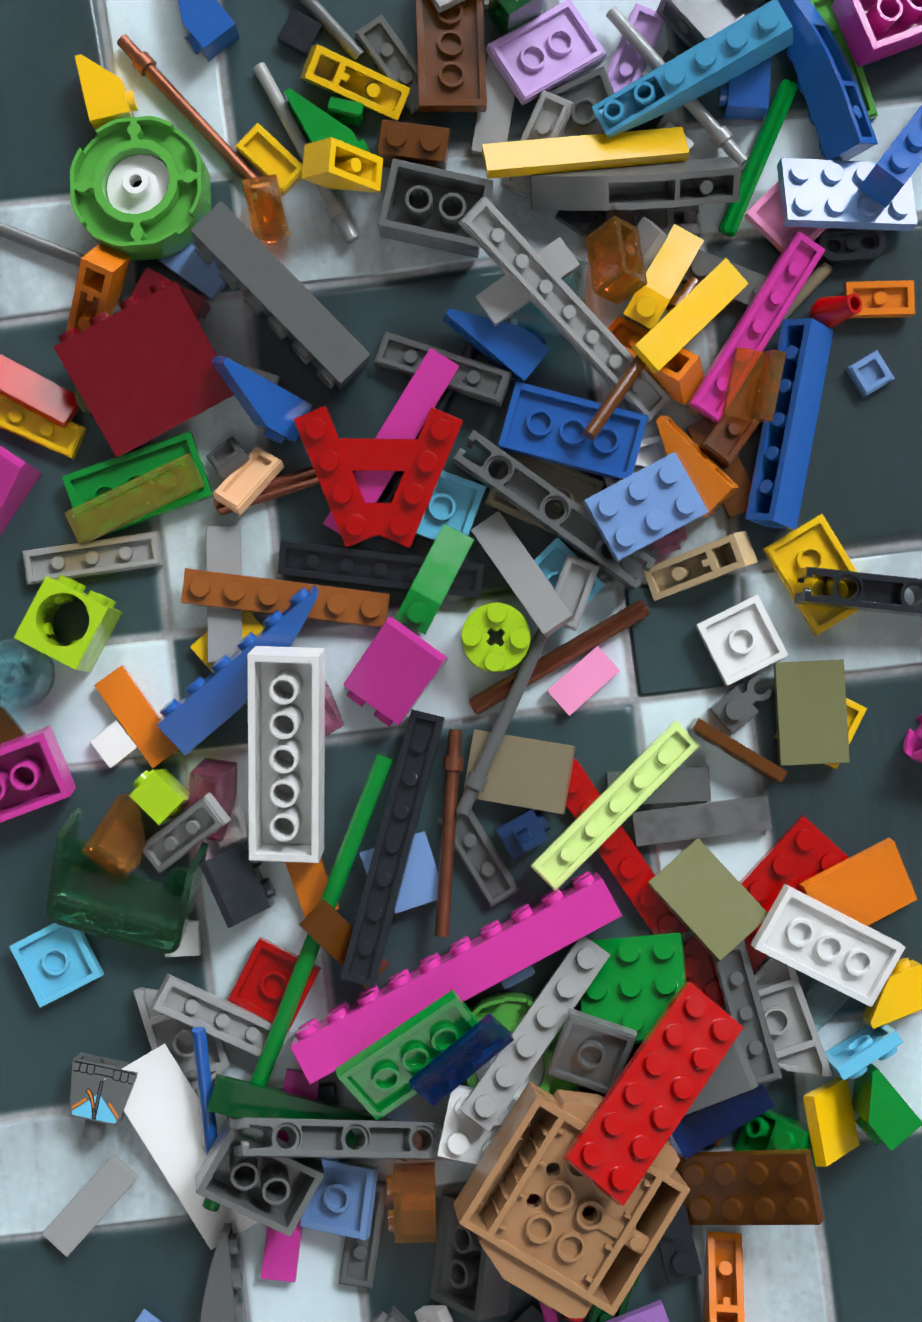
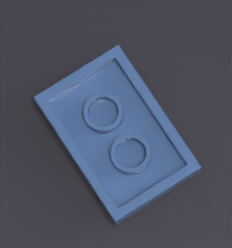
[583,452,709,563]

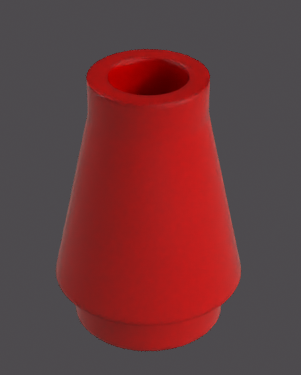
[810,293,862,329]

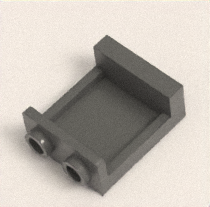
[656,0,765,48]

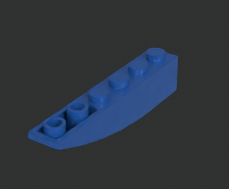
[770,0,878,161]
[859,105,922,209]
[157,585,319,755]

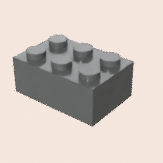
[378,159,493,258]
[195,1116,325,1237]

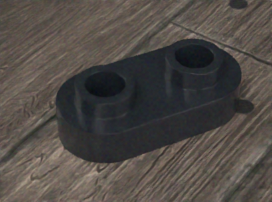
[817,228,886,264]

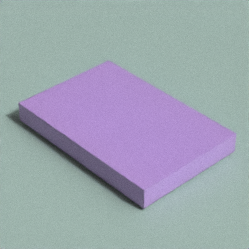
[485,0,606,106]

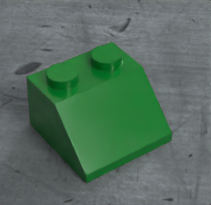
[852,1063,922,1151]

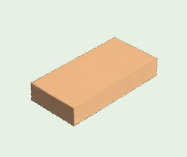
[213,445,284,516]

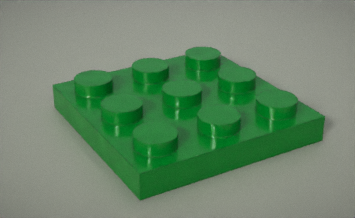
[581,933,686,1044]

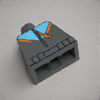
[70,1052,138,1140]

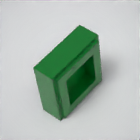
[328,96,365,128]

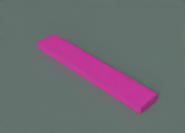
[688,231,825,423]
[323,348,460,535]
[261,1068,320,1282]

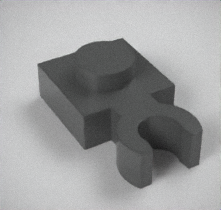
[709,675,773,734]

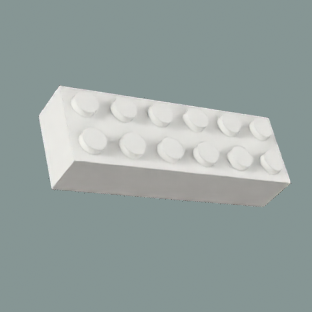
[247,646,325,863]

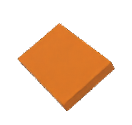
[800,837,918,926]

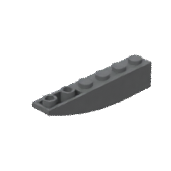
[530,157,741,211]
[200,1223,246,1322]

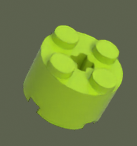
[461,602,531,673]

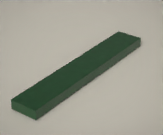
[206,1074,415,1162]

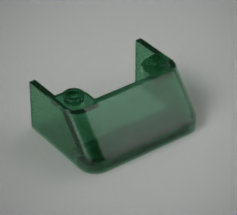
[46,807,209,954]

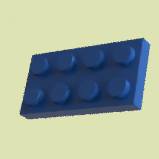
[498,381,648,481]

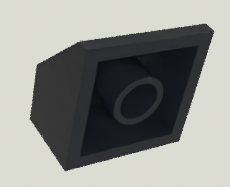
[199,841,276,928]

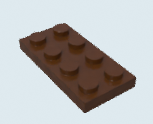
[415,0,487,112]
[678,1149,824,1225]

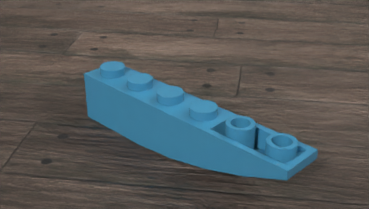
[591,0,793,138]

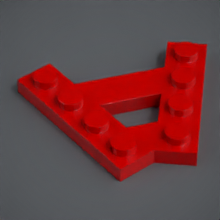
[294,406,463,548]

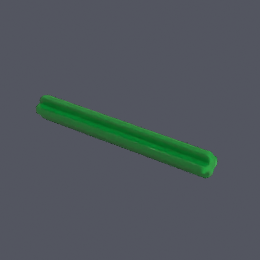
[718,79,798,237]

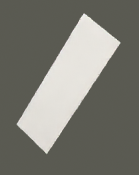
[104,1044,258,1250]

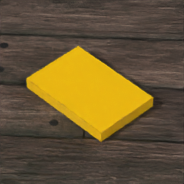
[762,514,859,636]

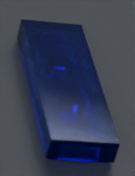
[409,1013,514,1107]
[672,1084,775,1159]

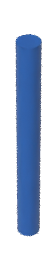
[191,1027,218,1156]

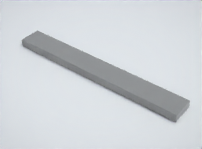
[458,196,671,422]

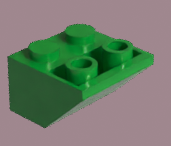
[734,1104,817,1172]

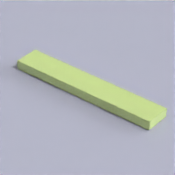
[530,721,700,891]

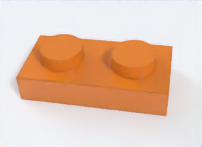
[843,280,915,319]

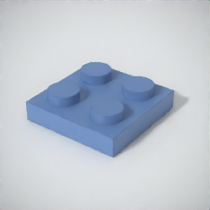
[300,1158,379,1240]

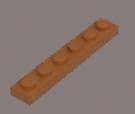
[181,568,390,628]

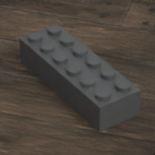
[191,201,370,391]

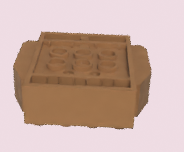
[453,1081,691,1318]

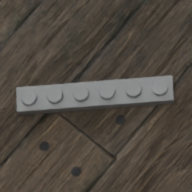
[459,936,610,1132]

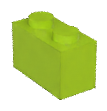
[129,769,195,825]

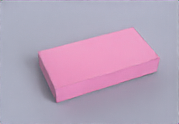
[546,646,620,716]

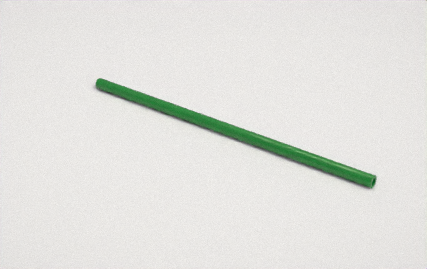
[202,754,393,1212]

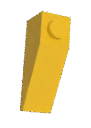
[300,44,411,121]
[623,224,704,330]

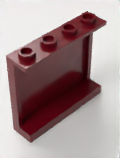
[53,278,234,458]

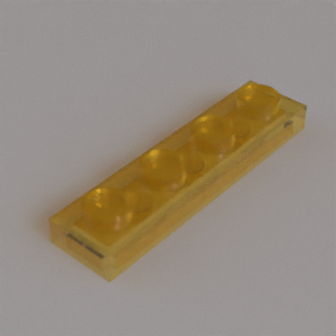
[65,453,206,545]

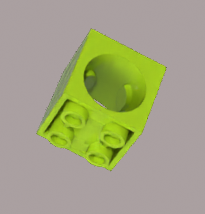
[14,574,123,672]

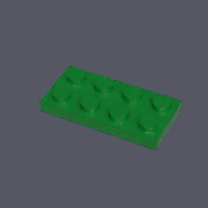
[62,431,214,542]
[335,990,493,1121]

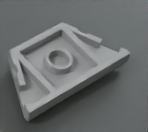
[754,957,833,1077]
[133,987,231,1096]

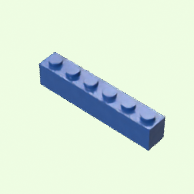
[745,318,834,530]

